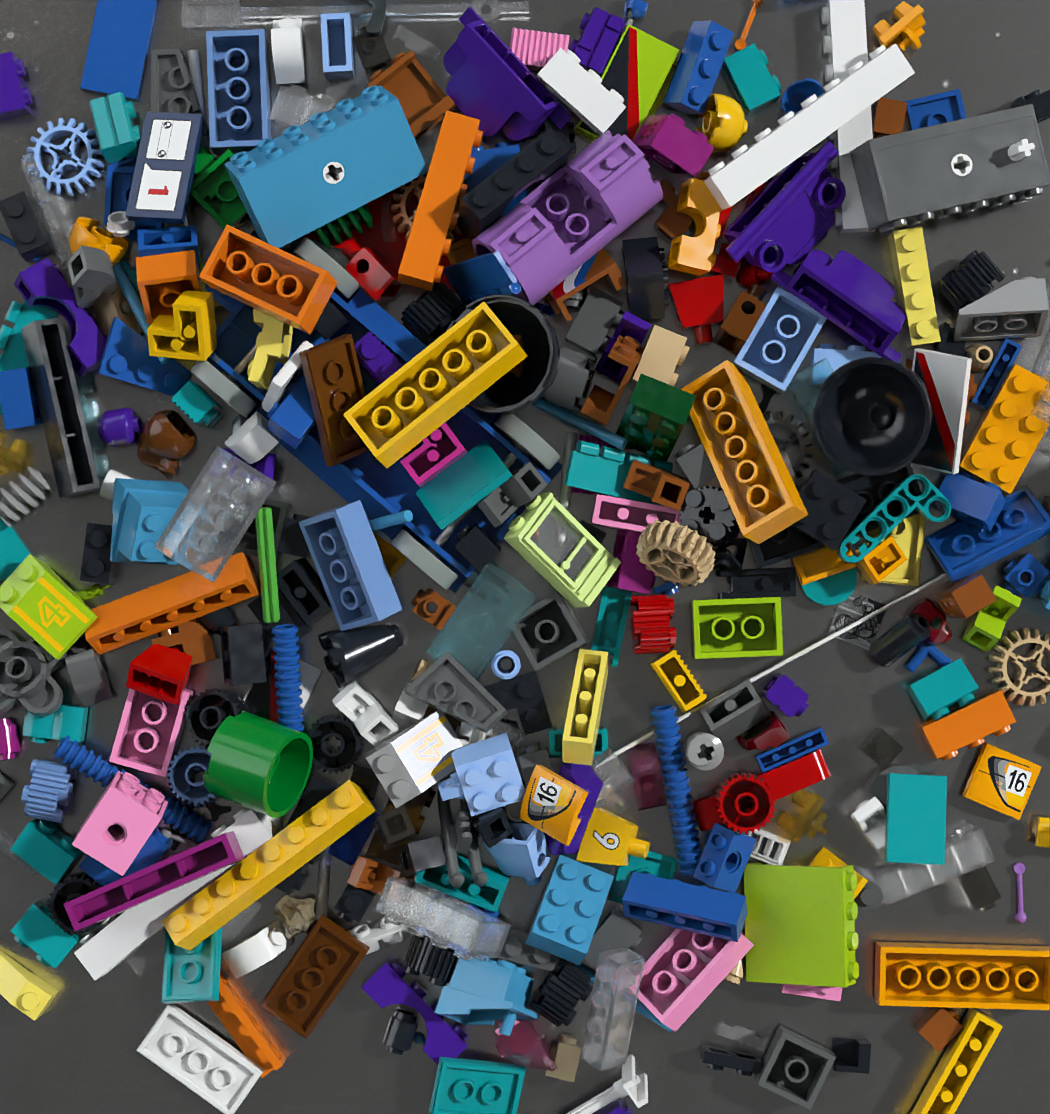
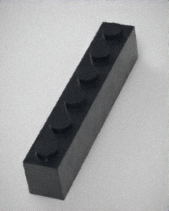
[21,317,100,498]

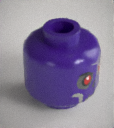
[97,407,143,447]

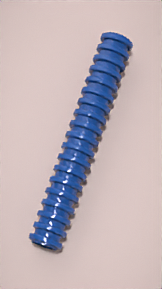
[272,624,307,795]
[650,705,702,876]
[53,735,212,844]

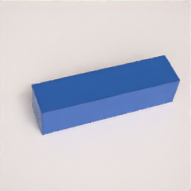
[969,338,1022,411]
[754,726,829,773]

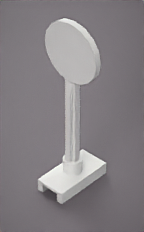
[566,1054,648,1114]

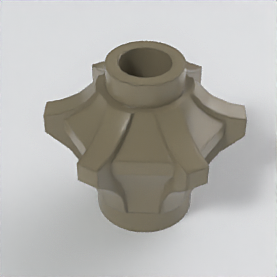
[273,895,318,939]

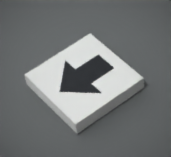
[262,341,314,412]

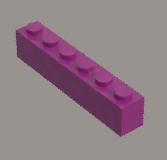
[64,831,245,931]

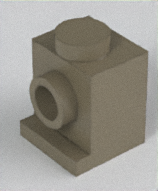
[545,1034,582,1082]

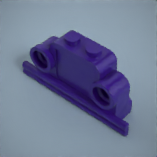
[443,6,572,141]
[723,141,846,273]
[770,249,906,363]

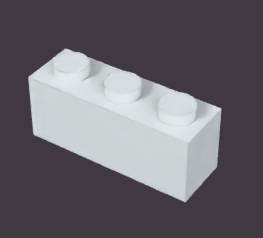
[536,48,626,136]

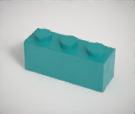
[415,849,510,913]

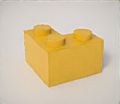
[147,290,217,361]

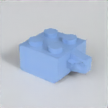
[438,733,525,817]

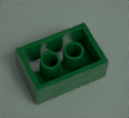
[616,374,696,462]

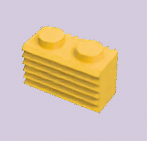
[650,649,707,713]

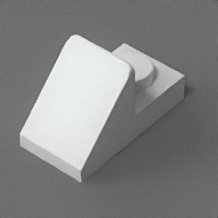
[392,682,428,736]

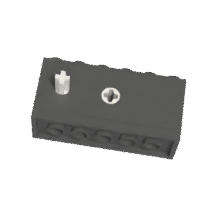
[850,104,1050,234]

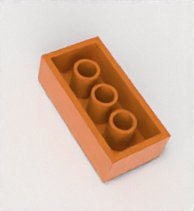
[199,225,338,335]

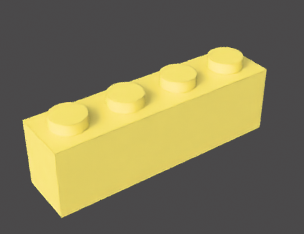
[888,226,941,350]
[562,649,608,766]

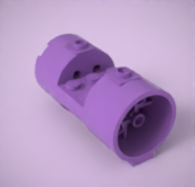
[472,130,663,305]

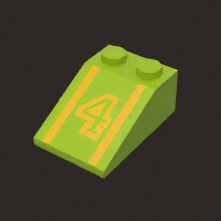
[0,554,98,660]

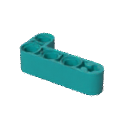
[837,474,951,563]

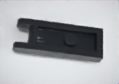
[716,567,796,599]

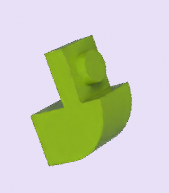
[962,585,1022,653]

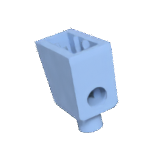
[482,822,550,886]

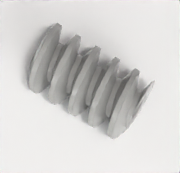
[0,466,57,527]
[681,731,724,771]

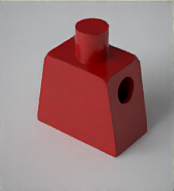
[341,240,405,302]
[667,274,724,345]
[126,644,193,705]

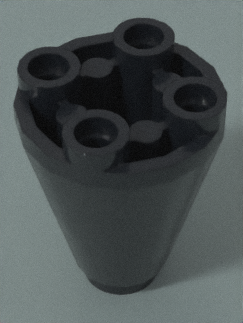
[318,624,403,689]

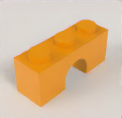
[668,178,722,276]

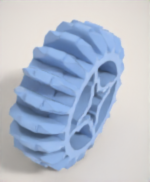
[26,118,105,197]

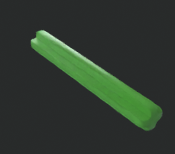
[255,507,280,623]

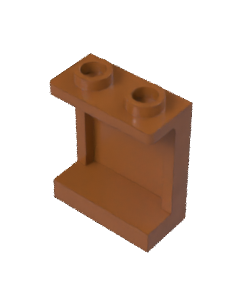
[366,50,456,141]

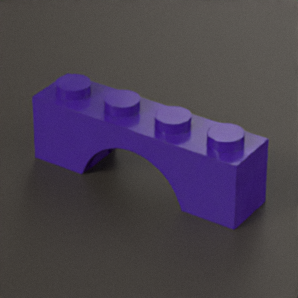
[14,257,108,378]
[361,959,469,1065]

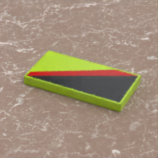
[576,24,680,141]

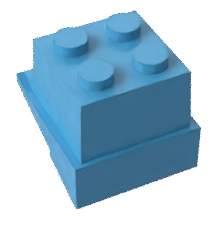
[110,478,197,565]
[435,952,540,1037]

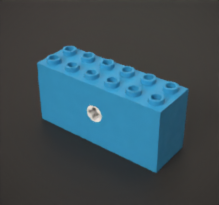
[224,85,428,248]

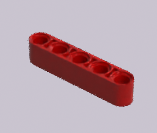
[692,748,831,831]

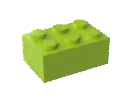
[690,597,783,659]

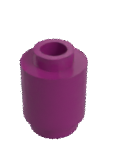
[0,718,20,761]

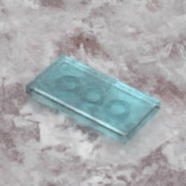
[427,560,536,681]

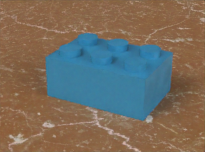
[525,855,614,965]

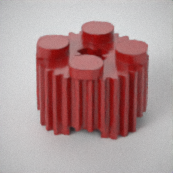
[631,594,676,655]
[714,772,776,834]

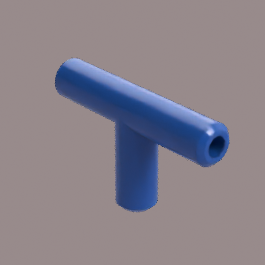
[905,641,952,673]

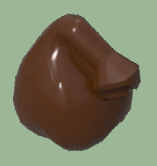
[137,410,195,480]

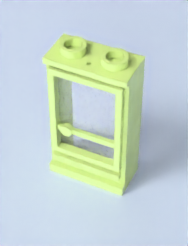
[504,492,622,608]

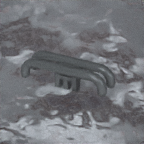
[437,788,488,888]

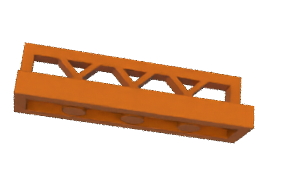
[207,968,286,1078]

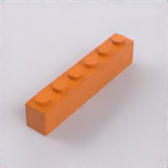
[398,110,483,291]
[85,552,259,655]

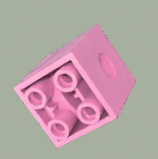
[72,771,168,876]

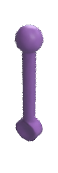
[1013,862,1027,923]

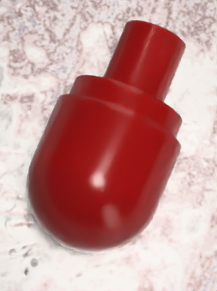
[737,264,774,287]

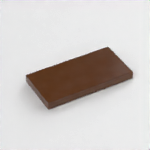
[299,334,369,467]
[259,915,370,1039]

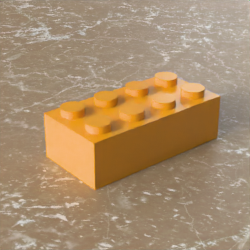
[959,364,1050,496]

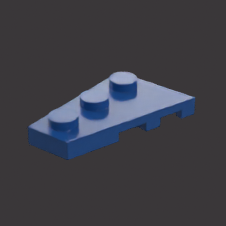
[97,317,190,396]

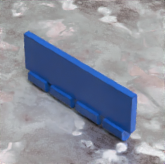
[443,250,521,306]

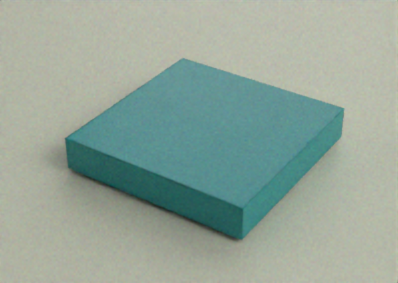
[608,850,679,904]

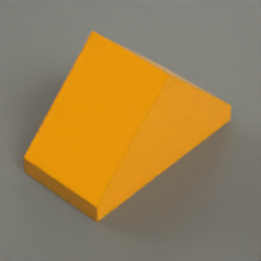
[856,536,907,585]

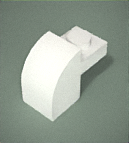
[271,18,306,84]
[225,411,279,464]
[332,681,399,747]
[850,797,886,859]
[221,919,294,979]

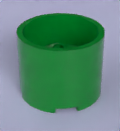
[203,711,313,818]

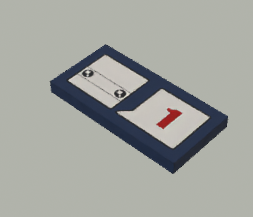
[125,112,205,224]

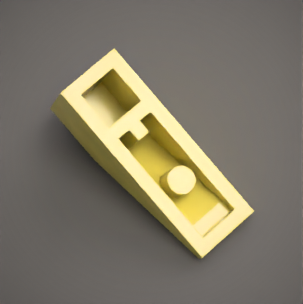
[0,950,58,1021]

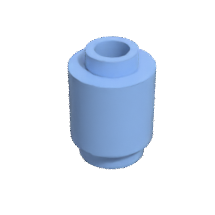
[491,650,521,679]

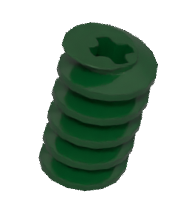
[314,204,373,250]

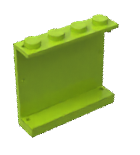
[744,861,859,988]

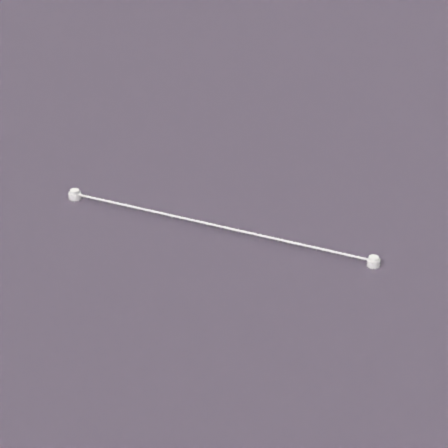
[505,539,1039,822]

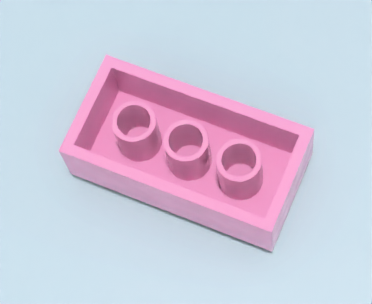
[625,928,754,1032]

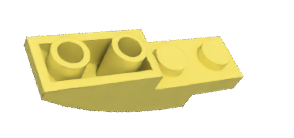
[247,309,293,390]

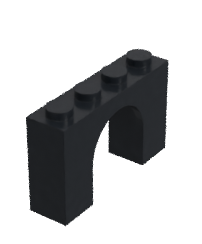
[457,128,570,242]

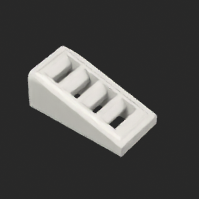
[745,828,791,865]

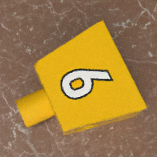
[576,806,650,866]

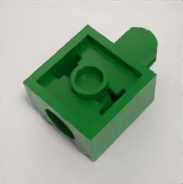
[190,146,249,230]

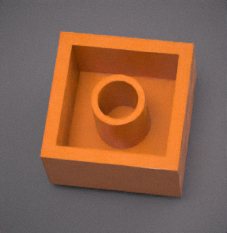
[136,250,203,324]

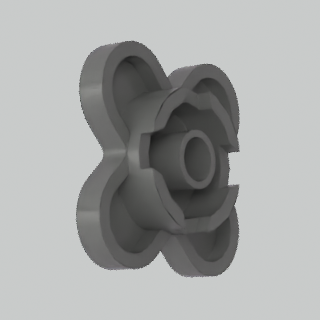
[0,629,68,717]

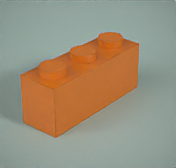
[918,689,1016,761]

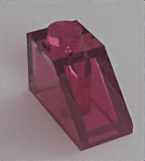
[626,742,666,811]
[493,1020,558,1071]

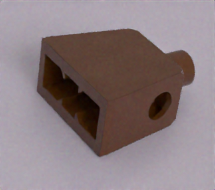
[713,284,767,356]

